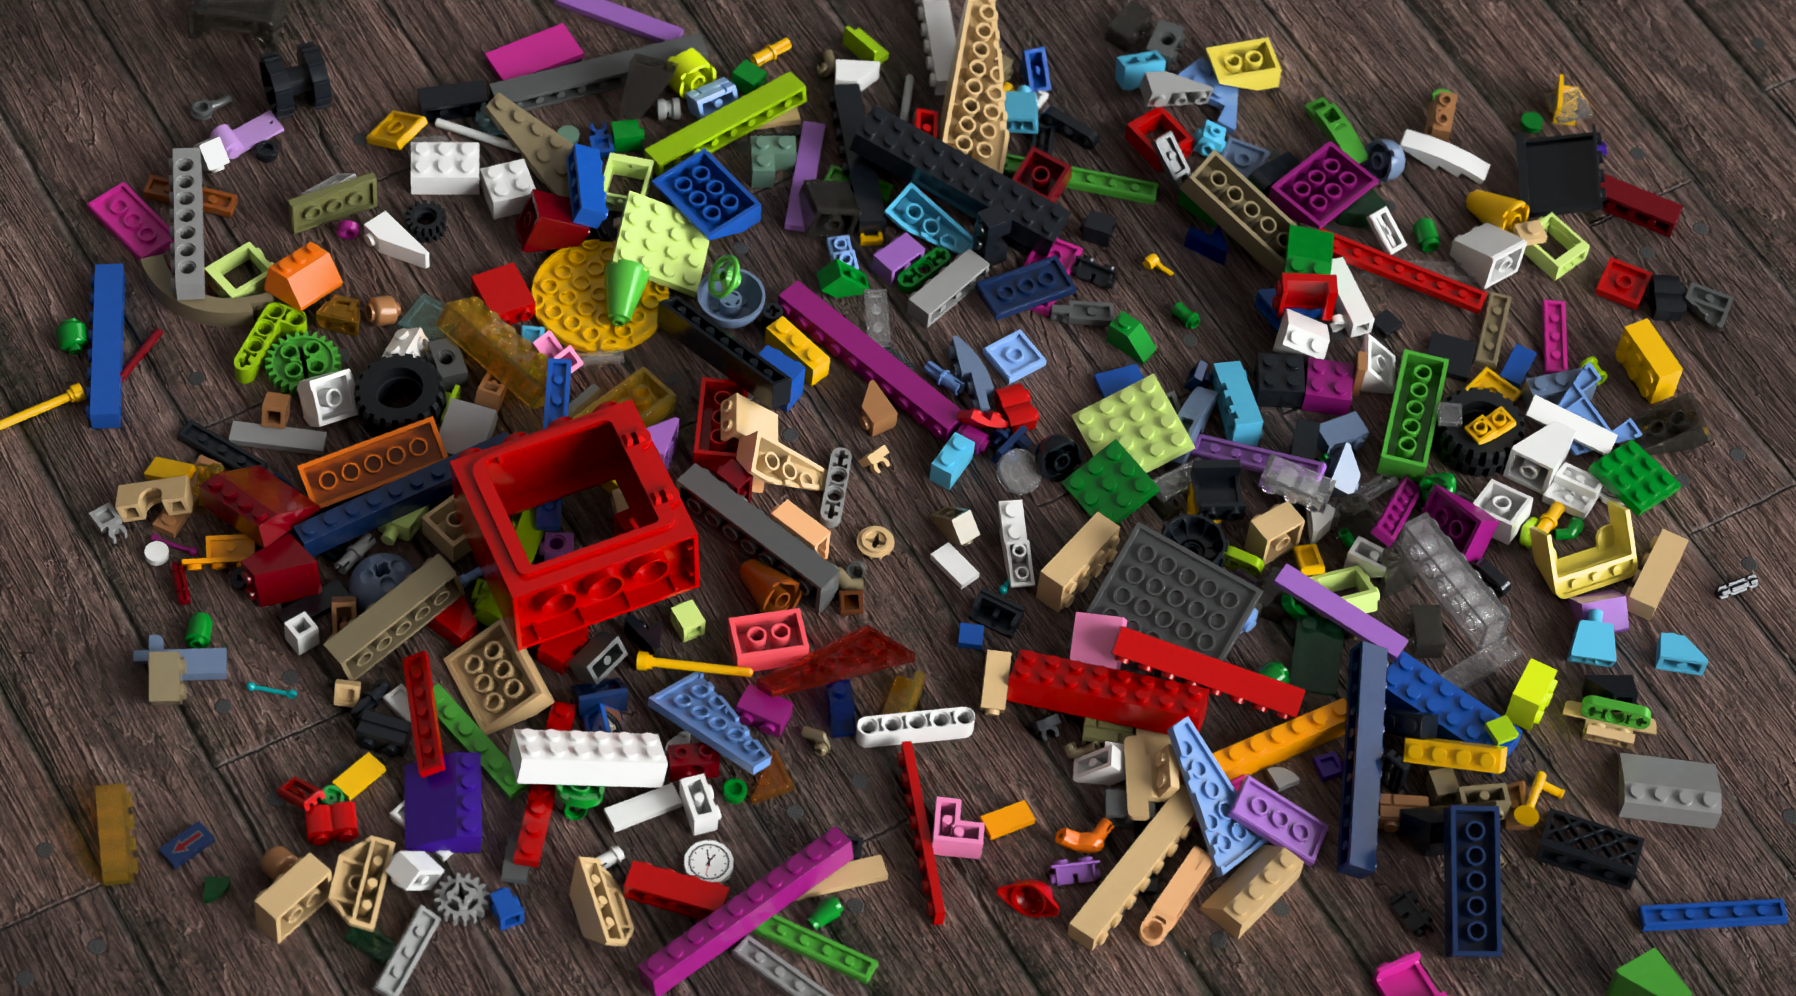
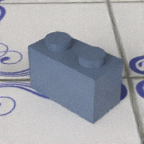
[1317,411,1369,457]

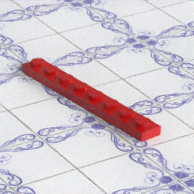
[1318,228,1487,315]
[513,701,577,868]
[897,741,945,925]

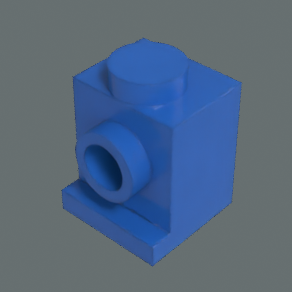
[490,887,524,931]

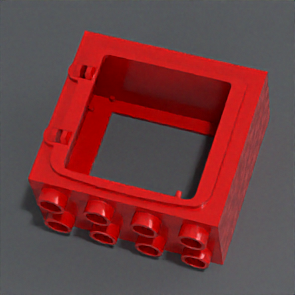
[450,399,700,651]

